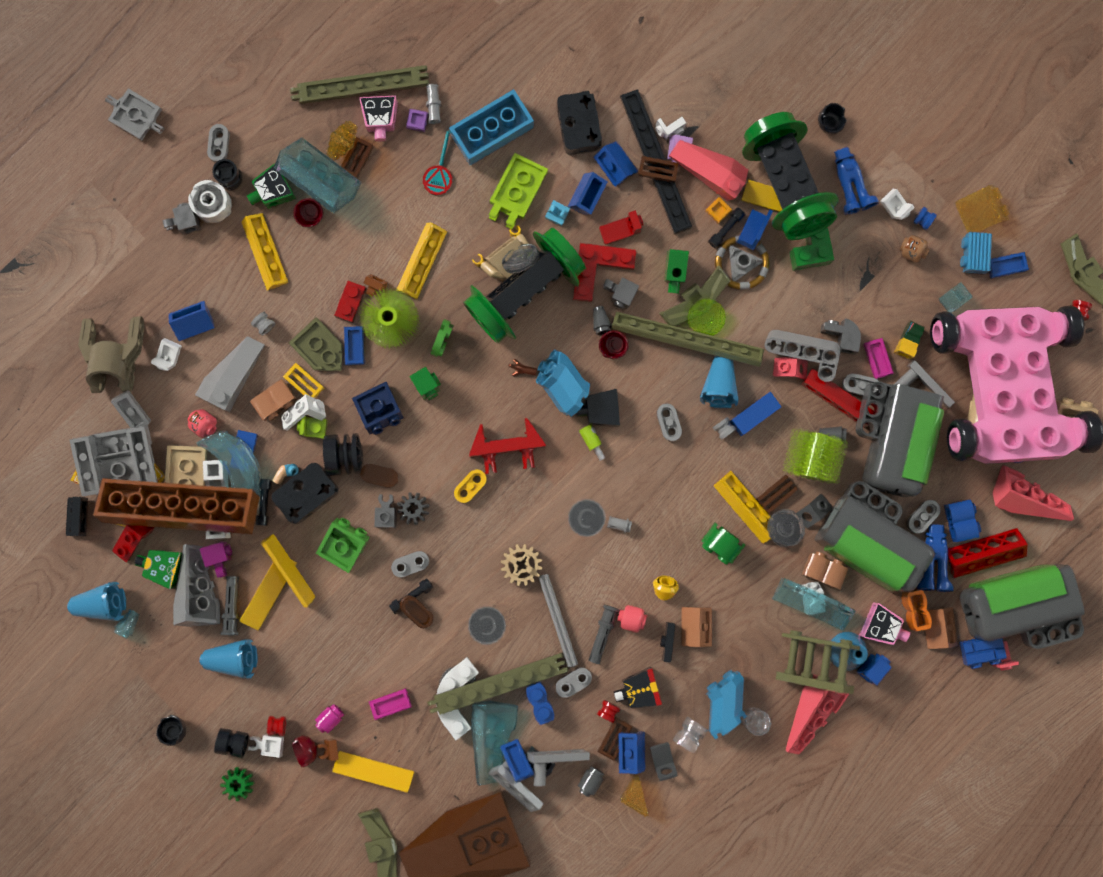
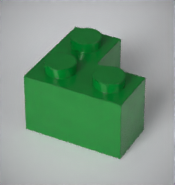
[789,228,834,271]

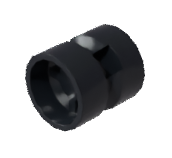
[212,159,243,190]
[214,728,249,758]

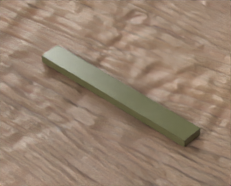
[611,312,764,367]

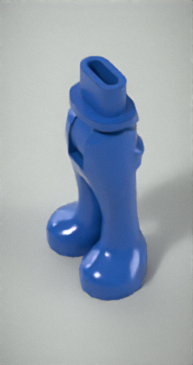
[834,147,879,215]
[916,524,954,592]

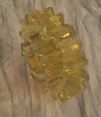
[326,121,358,161]

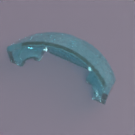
[196,430,262,497]
[772,578,856,631]

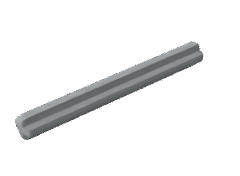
[539,574,578,667]

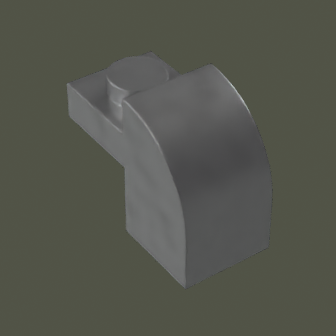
[820,318,861,355]

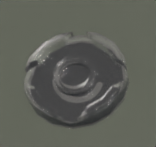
[502,244,539,273]
[568,499,606,537]
[767,509,805,548]
[468,606,506,645]

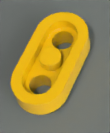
[454,469,487,503]

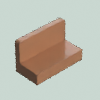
[682,607,712,647]
[925,607,958,649]

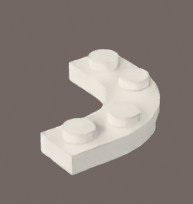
[436,657,479,740]

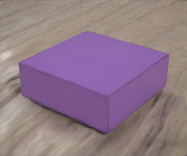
[406,109,429,132]

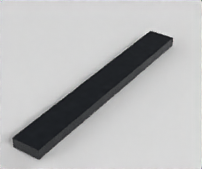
[620,89,692,234]

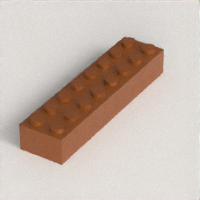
[93,478,260,534]

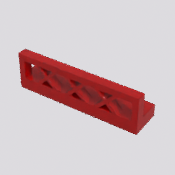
[801,368,875,428]
[948,528,1028,578]

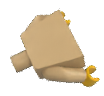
[472,225,531,281]

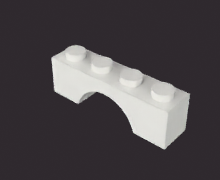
[203,460,231,539]

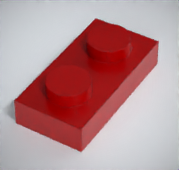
[334,280,366,323]

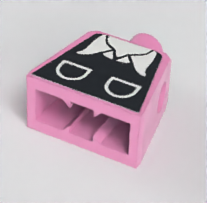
[360,96,398,142]
[859,602,910,645]

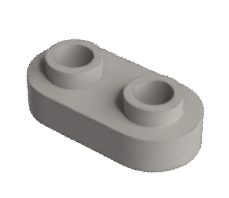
[207,124,230,163]
[842,373,879,396]
[657,404,682,441]
[907,500,940,534]
[391,551,429,577]
[556,667,592,698]

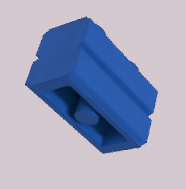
[959,639,1007,669]

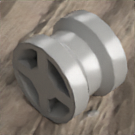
[251,312,275,336]
[713,417,737,440]

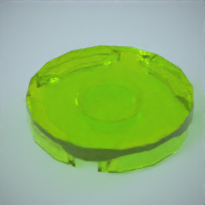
[687,298,726,336]

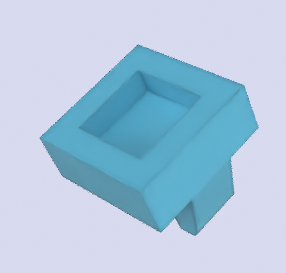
[545,200,570,227]

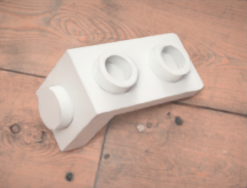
[281,395,326,431]

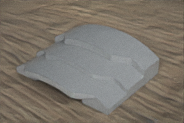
[69,425,158,497]

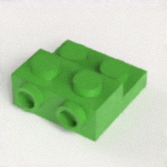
[316,518,370,573]

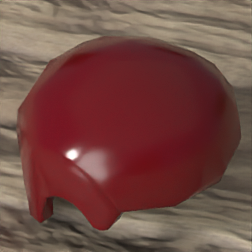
[293,198,324,228]
[599,330,629,359]
[292,735,318,768]

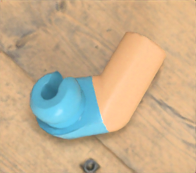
[272,464,299,485]

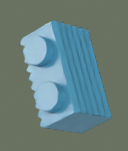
[960,232,992,274]

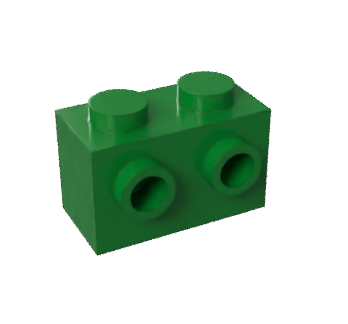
[409,367,441,401]

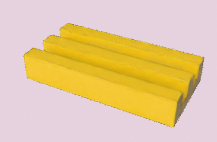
[283,363,325,398]

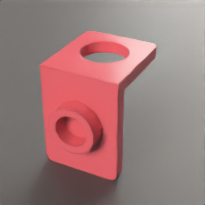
[773,357,808,380]
[992,641,1019,670]

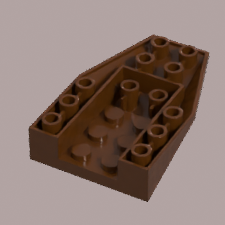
[399,788,530,877]

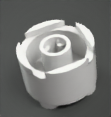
[188,180,232,223]

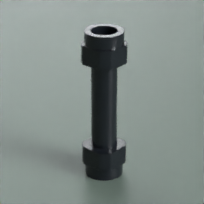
[708,207,746,249]
[256,479,272,526]
[389,579,434,614]

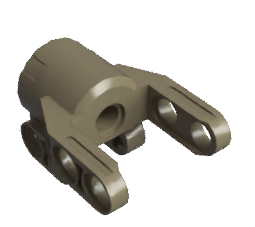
[78,316,144,393]

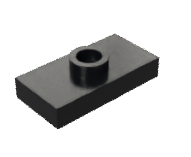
[660,622,675,662]

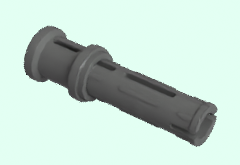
[221,576,239,635]
[588,604,620,665]

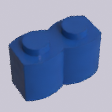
[944,500,981,542]
[856,653,892,686]
[526,681,554,725]

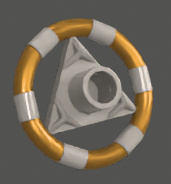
[715,236,770,290]

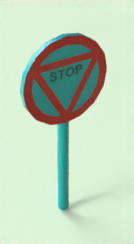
[423,131,452,195]

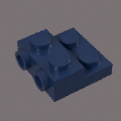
[352,382,404,435]

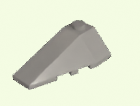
[195,336,265,412]
[173,544,220,627]

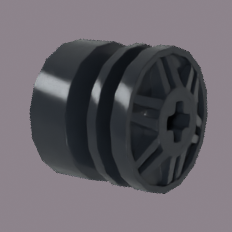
[323,433,363,476]

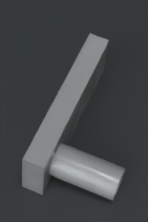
[894,361,955,408]
[527,749,590,786]
[488,760,544,812]

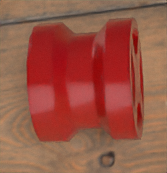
[1072,300,1092,321]
[597,700,621,723]
[267,716,286,736]

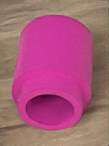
[315,704,344,733]

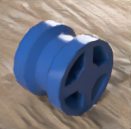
[913,207,937,230]

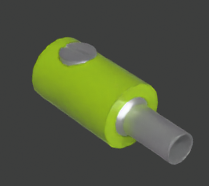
[579,424,605,461]

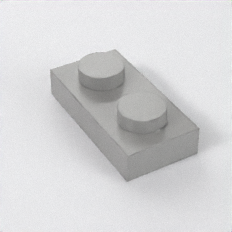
[111,390,151,428]

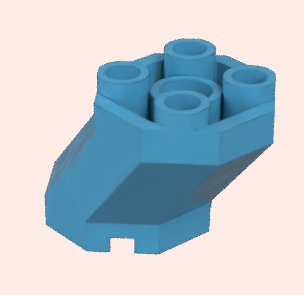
[536,349,590,417]
[706,670,747,739]

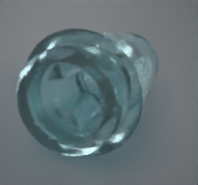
[114,609,140,639]

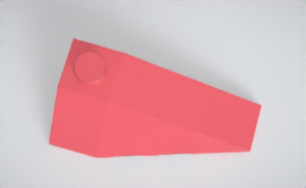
[669,140,748,201]
[993,465,1074,521]
[786,674,849,755]

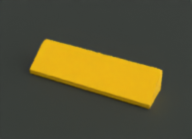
[741,180,783,212]
[242,213,289,290]
[396,223,447,299]
[714,471,771,543]
[261,534,315,608]
[240,559,297,630]
[332,751,414,792]

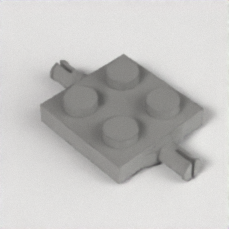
[105,88,164,141]

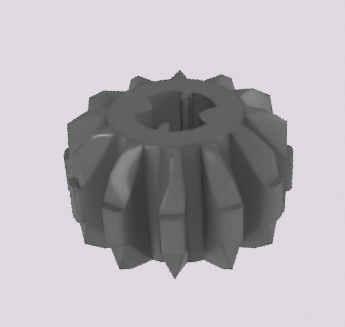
[397,492,430,525]

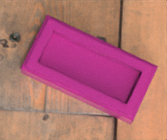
[863,338,894,379]
[369,688,412,720]

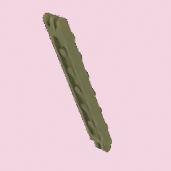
[290,66,430,104]
[427,652,569,715]

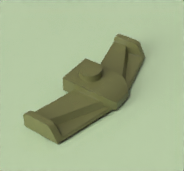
[1061,233,1103,306]
[659,265,731,326]
[358,808,398,877]

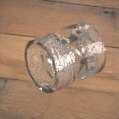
[742,707,771,736]
[673,716,709,754]

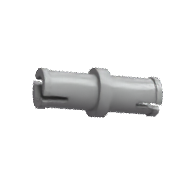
[426,84,441,124]

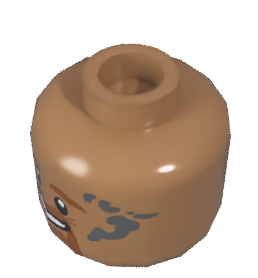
[900,235,930,263]

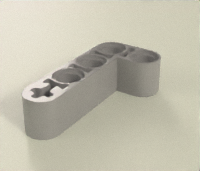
[765,330,841,382]

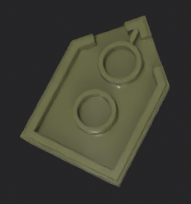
[289,317,343,371]

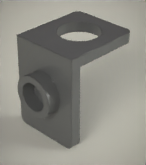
[796,494,833,528]
[650,742,678,781]

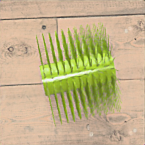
[359,288,420,349]
[783,429,848,484]

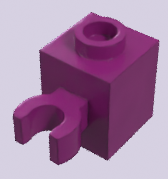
[200,542,233,578]

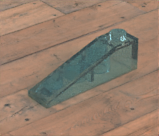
[471,701,518,786]

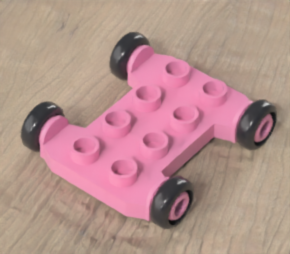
[930,305,1103,464]

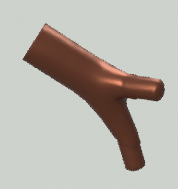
[508,359,537,377]

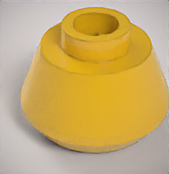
[653,576,679,601]

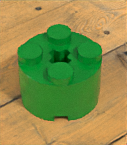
[701,522,746,565]

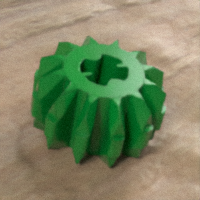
[220,767,255,802]

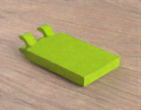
[489,153,548,230]

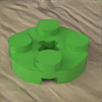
[430,319,454,357]

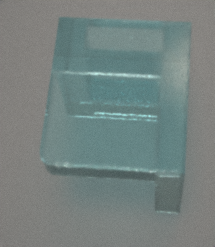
[939,282,973,313]

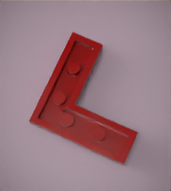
[573,243,636,302]

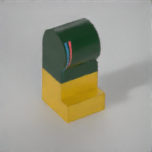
[894,321,925,360]

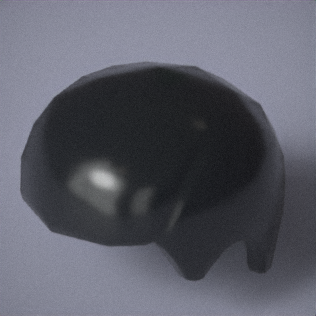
[818,103,847,134]
[156,715,187,746]

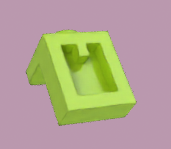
[297,416,327,439]

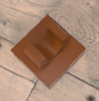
[363,274,388,297]
[316,738,339,761]

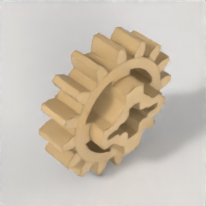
[501,544,542,586]

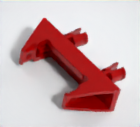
[469,418,546,474]

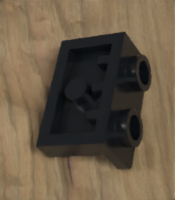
[66,497,88,536]

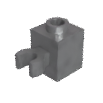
[163,203,201,235]
[603,277,639,309]
[374,494,397,528]

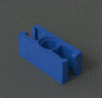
[730,392,782,436]

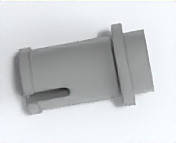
[607,516,632,534]

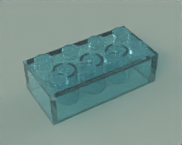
[274,137,362,213]

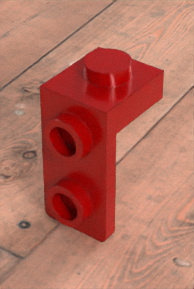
[599,210,644,245]
[112,525,155,562]

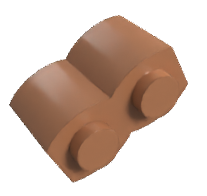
[250,379,297,422]
[802,551,849,590]

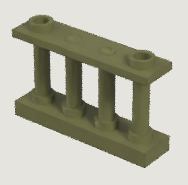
[776,630,860,694]

